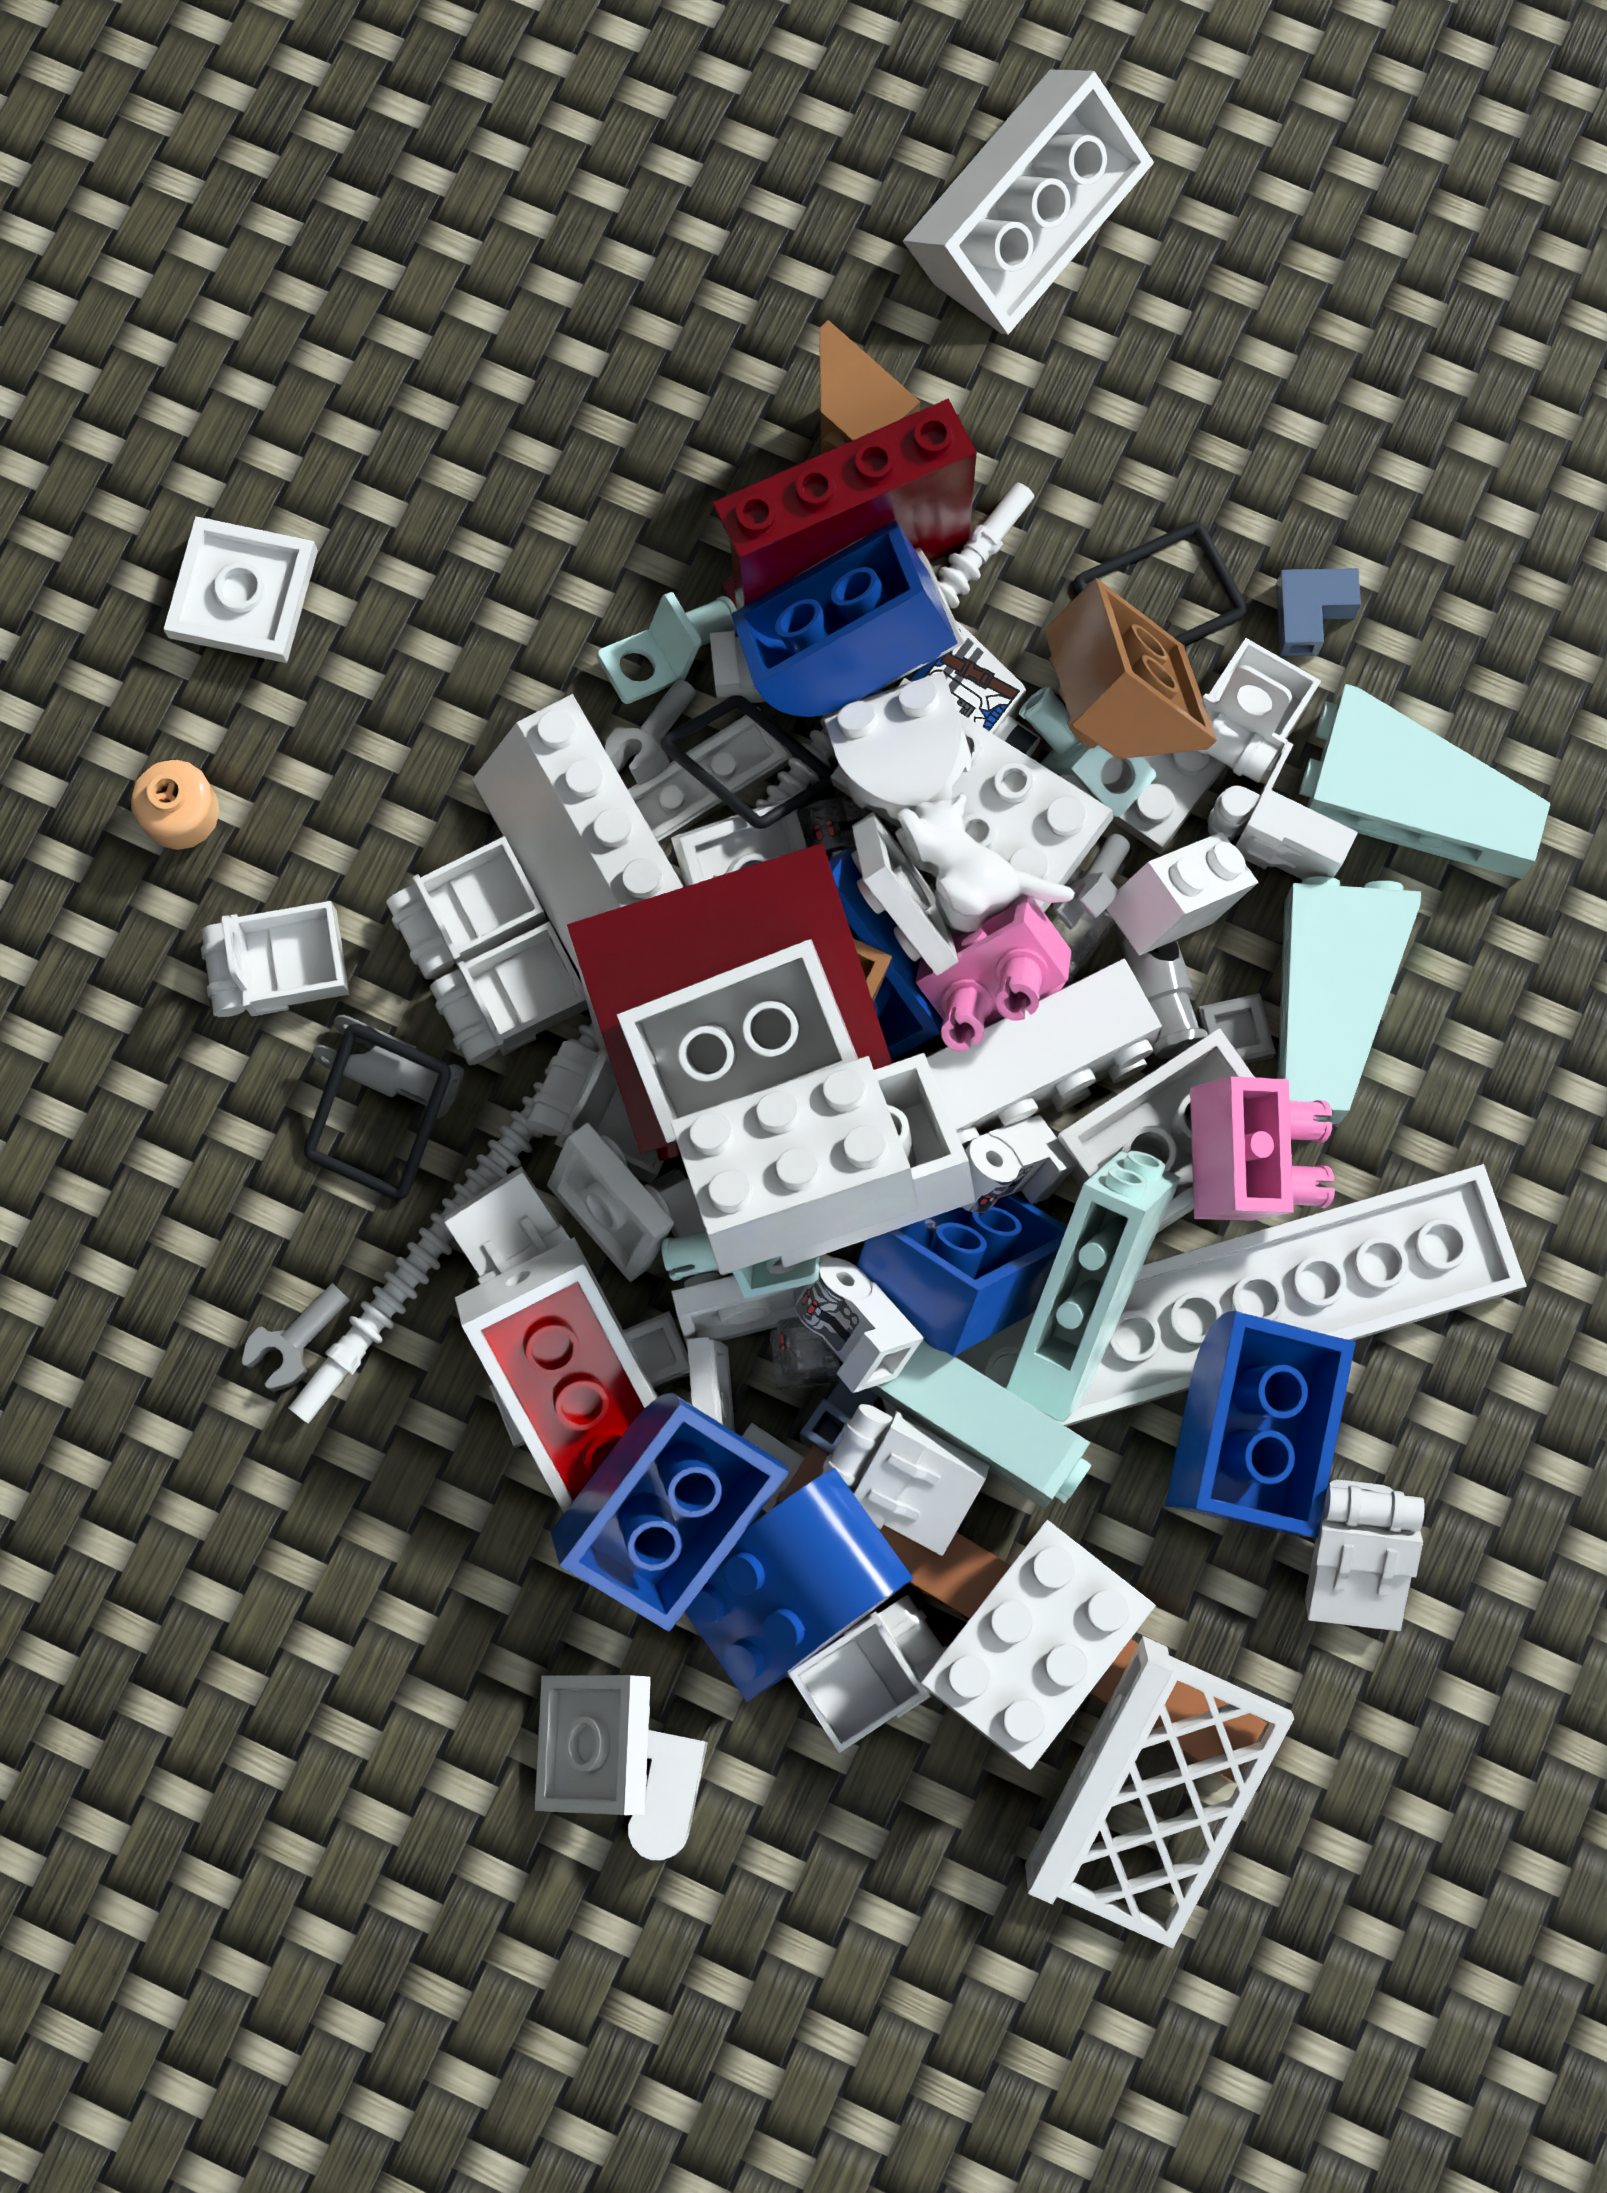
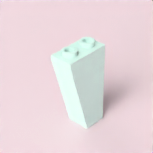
[1299,684,1550,879]
[1277,876,1421,1124]
[1006,1151,1181,1422]
[868,1340,1092,1509]

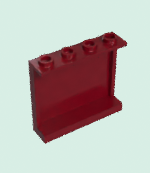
[713,398,977,610]
[567,843,893,1161]

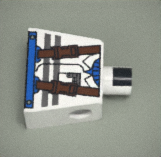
[909,621,1041,757]

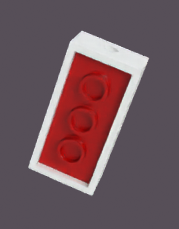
[455,1237,658,1513]

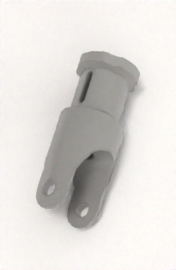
[1117,926,1208,1059]
[313,1015,464,1119]

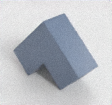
[1276,568,1361,656]
[800,1379,880,1455]

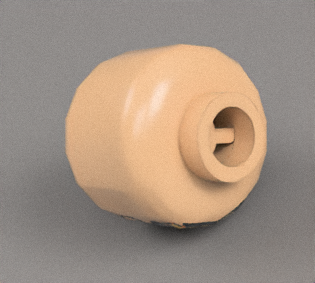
[130,759,220,850]

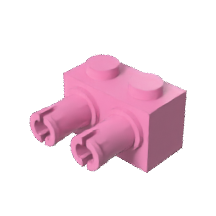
[915,894,1072,1052]
[1190,1076,1335,1221]

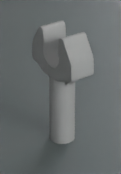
[605,679,697,785]
[1053,834,1130,930]
[242,1283,350,1391]

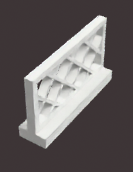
[1025,1636,1294,1949]

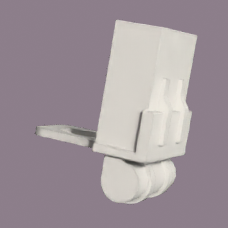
[1197,638,1321,783]
[1208,742,1358,880]
[386,836,547,979]
[201,901,350,1017]
[430,921,589,1065]
[526,1041,664,1184]
[444,1166,570,1284]
[821,1404,990,1556]
[1305,1480,1424,1631]
[788,1595,947,1753]

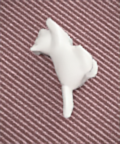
[895,794,1075,933]

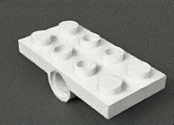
[831,678,1113,912]

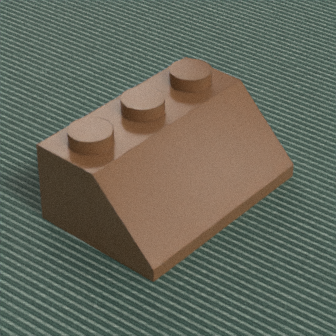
[819,320,920,454]
[1045,577,1217,759]

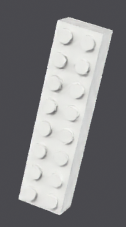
[659,958,1162,1278]

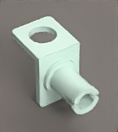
[597,592,737,704]
[1019,687,1156,817]
[662,1231,820,1299]

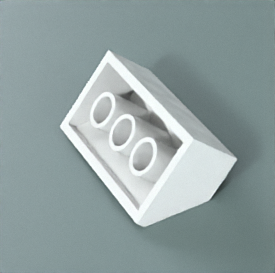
[903,69,1154,335]
[472,694,683,972]

